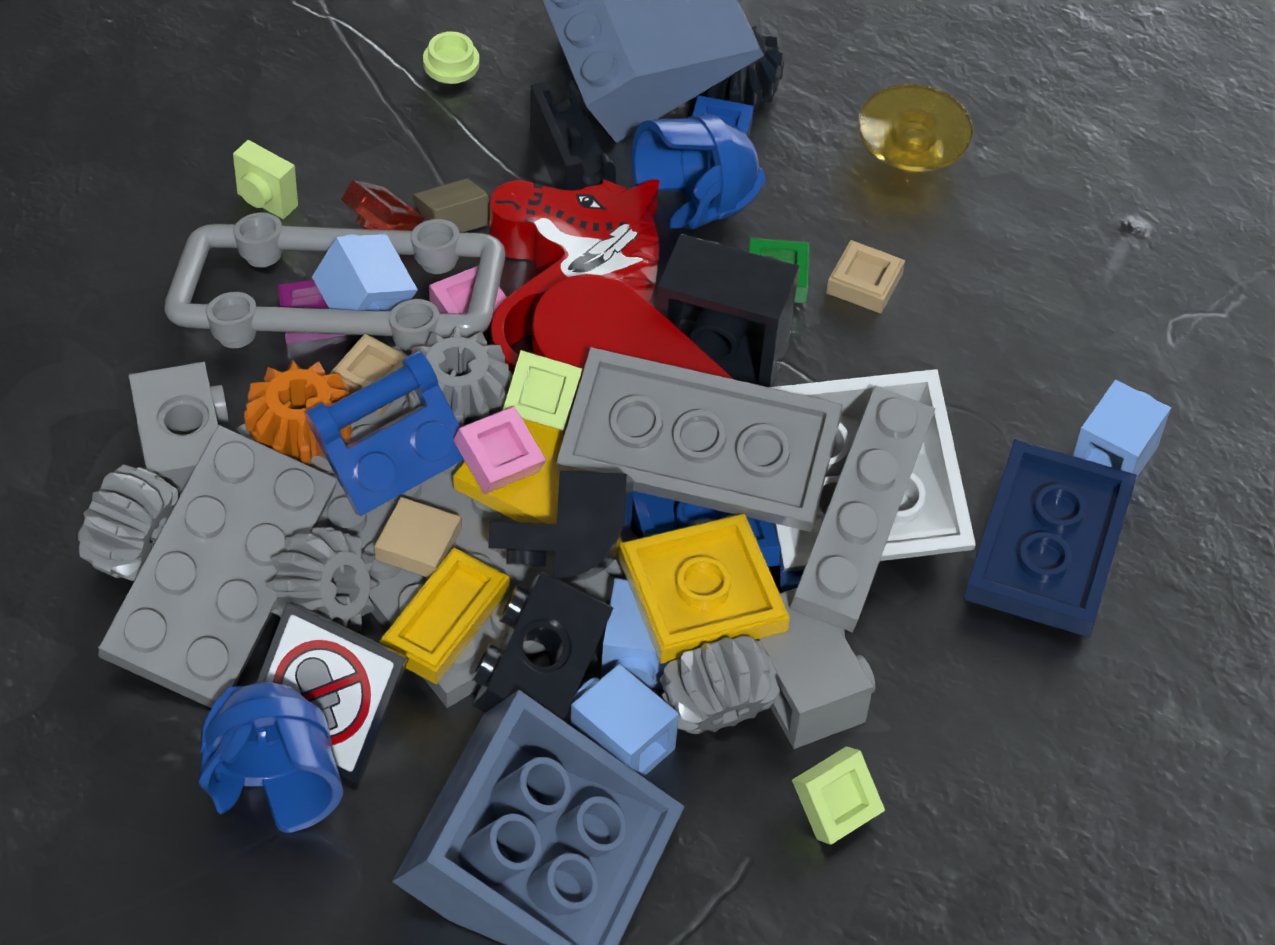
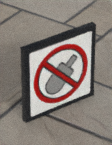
[256,602,409,784]

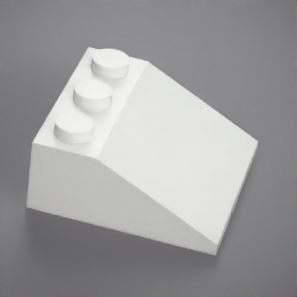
[769,369,976,571]

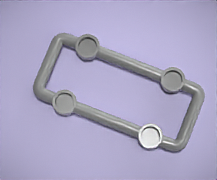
[164,213,506,355]

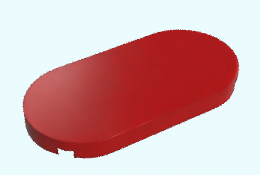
[532,274,734,380]

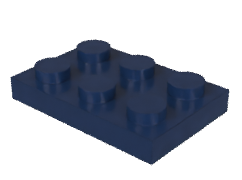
[964,439,1137,638]

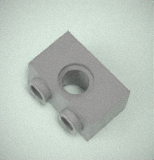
[129,362,228,498]

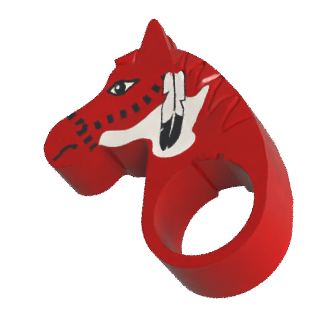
[489,179,659,377]

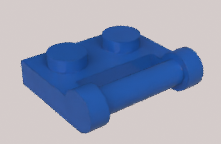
[304,350,464,516]

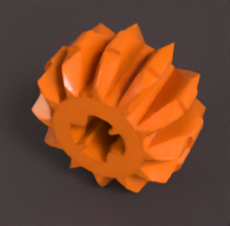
[244,359,352,466]

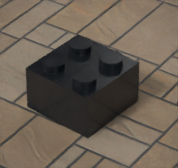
[656,234,800,387]

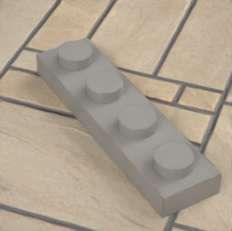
[790,385,935,633]

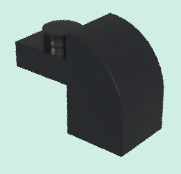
[488,471,634,582]

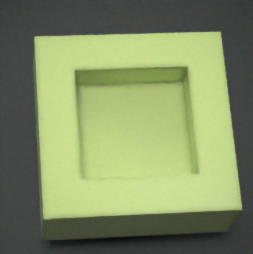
[233,140,298,220]
[503,350,584,431]
[792,746,885,845]

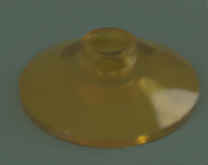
[858,84,973,171]

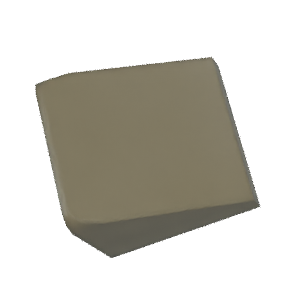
[413,178,490,233]

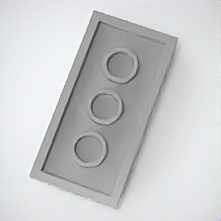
[556,347,843,532]
[98,425,338,708]

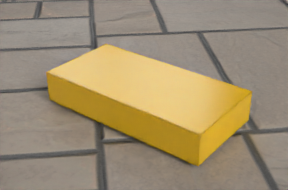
[379,548,510,685]

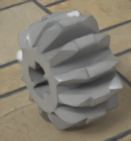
[407,327,512,427]
[78,464,179,581]
[265,528,380,632]
[660,636,780,734]

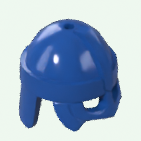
[632,114,766,230]
[198,682,343,833]

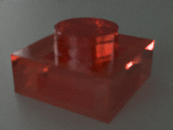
[341,180,425,231]

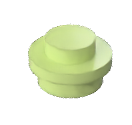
[423,31,479,84]

